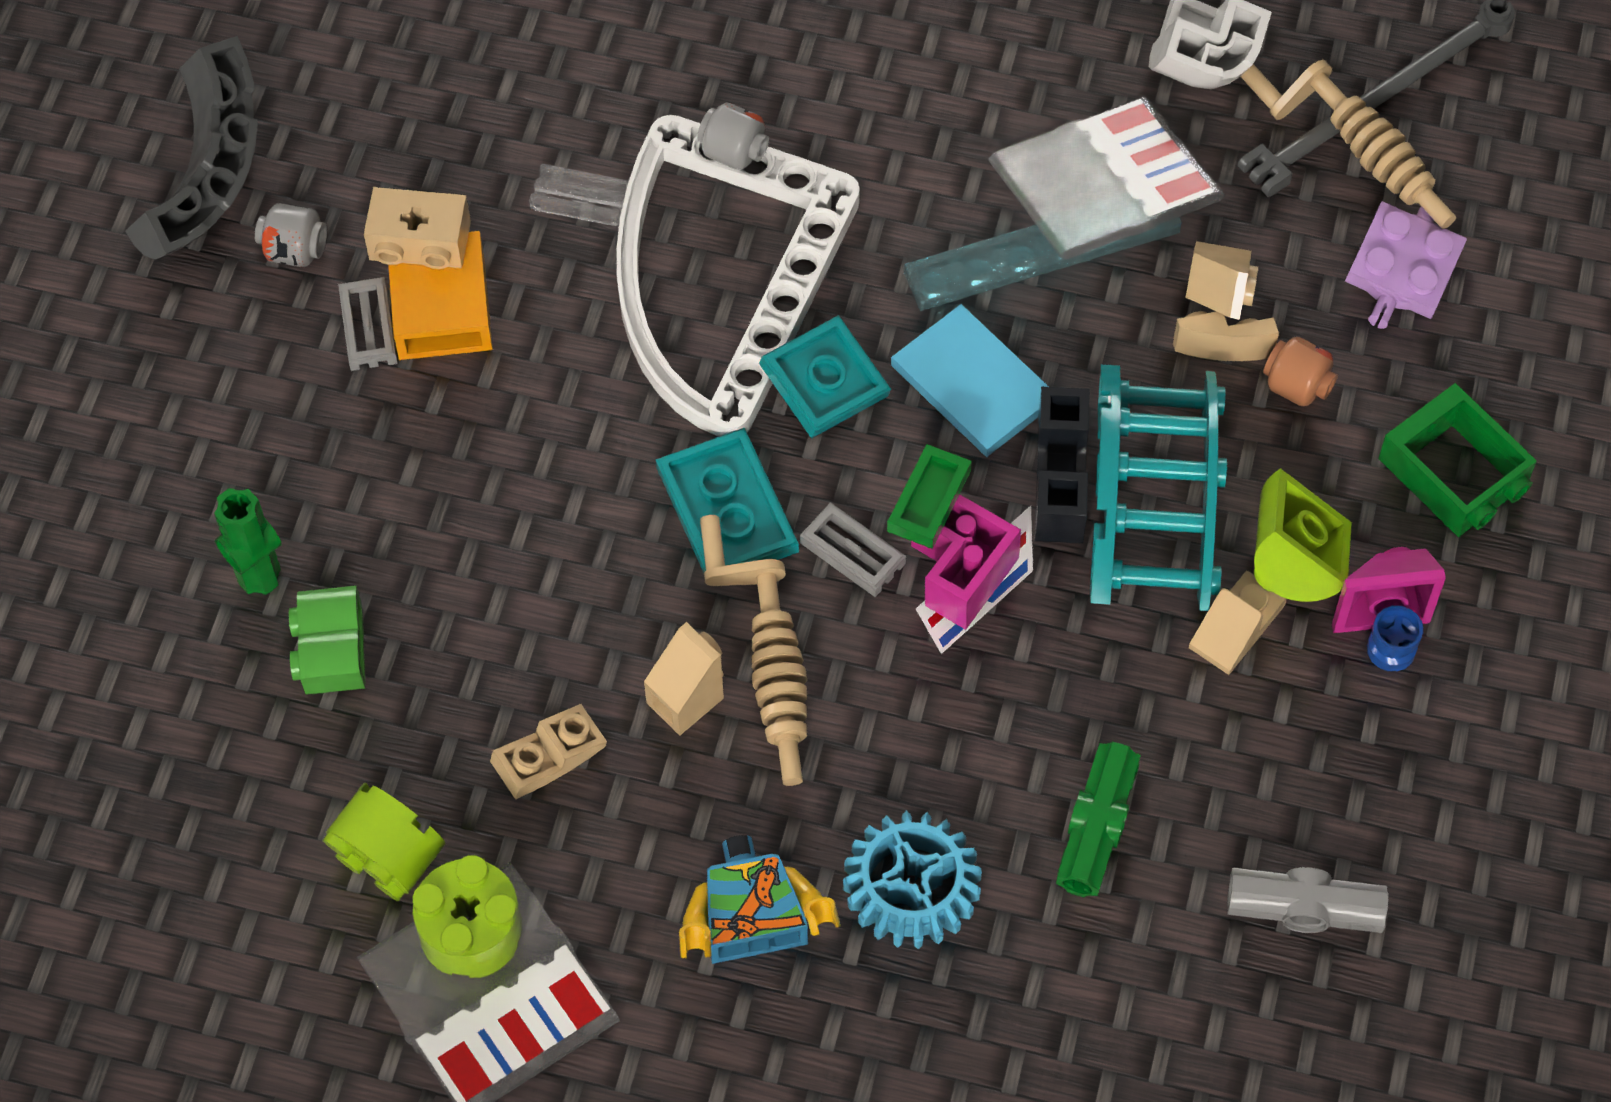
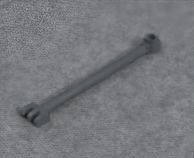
[1237,0,1515,197]

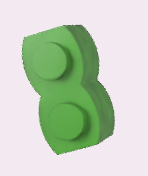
[289,586,365,695]

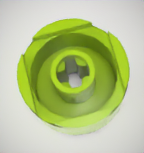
[323,783,446,901]
[413,855,522,978]

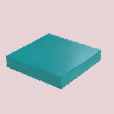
[759,315,891,439]

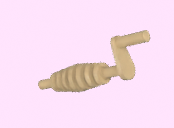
[1240,60,1456,229]
[700,515,807,786]

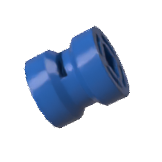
[1367,606,1423,671]

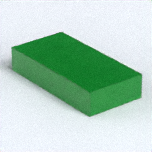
[887,444,972,549]

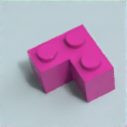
[911,495,1021,630]

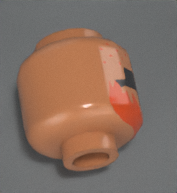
[1263,337,1338,406]

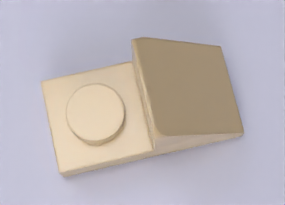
[1189,570,1287,675]

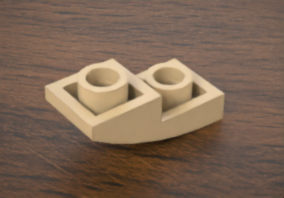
[1173,311,1279,361]
[490,704,607,800]

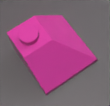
[1332,547,1446,633]

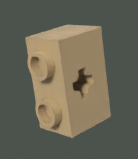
[364,187,471,269]

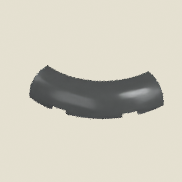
[125,36,258,260]

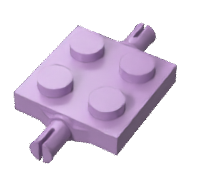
[1345,201,1467,329]

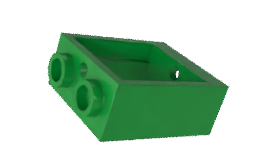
[1378,383,1537,537]

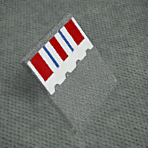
[988,97,1226,260]
[357,862,620,1102]

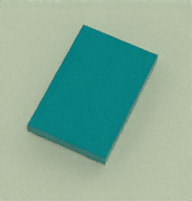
[656,428,799,573]

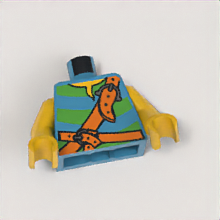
[679,835,841,964]

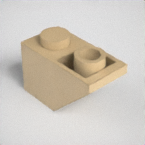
[1186,241,1258,319]
[644,622,724,735]

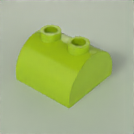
[1254,468,1352,602]

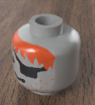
[697,102,769,170]
[255,203,327,267]

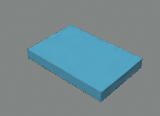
[891,304,1049,457]

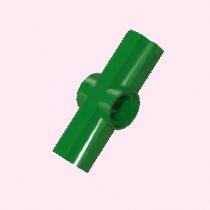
[214,488,282,595]
[1056,742,1141,898]

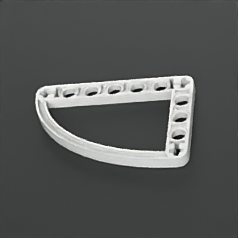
[617,115,860,437]

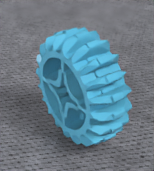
[843,810,982,949]

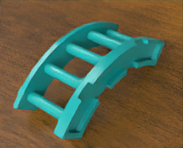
[1089,364,1227,611]

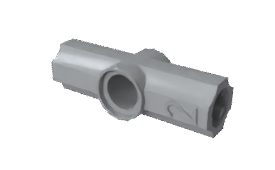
[1227,867,1389,933]

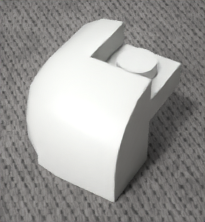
[1149,0,1272,89]

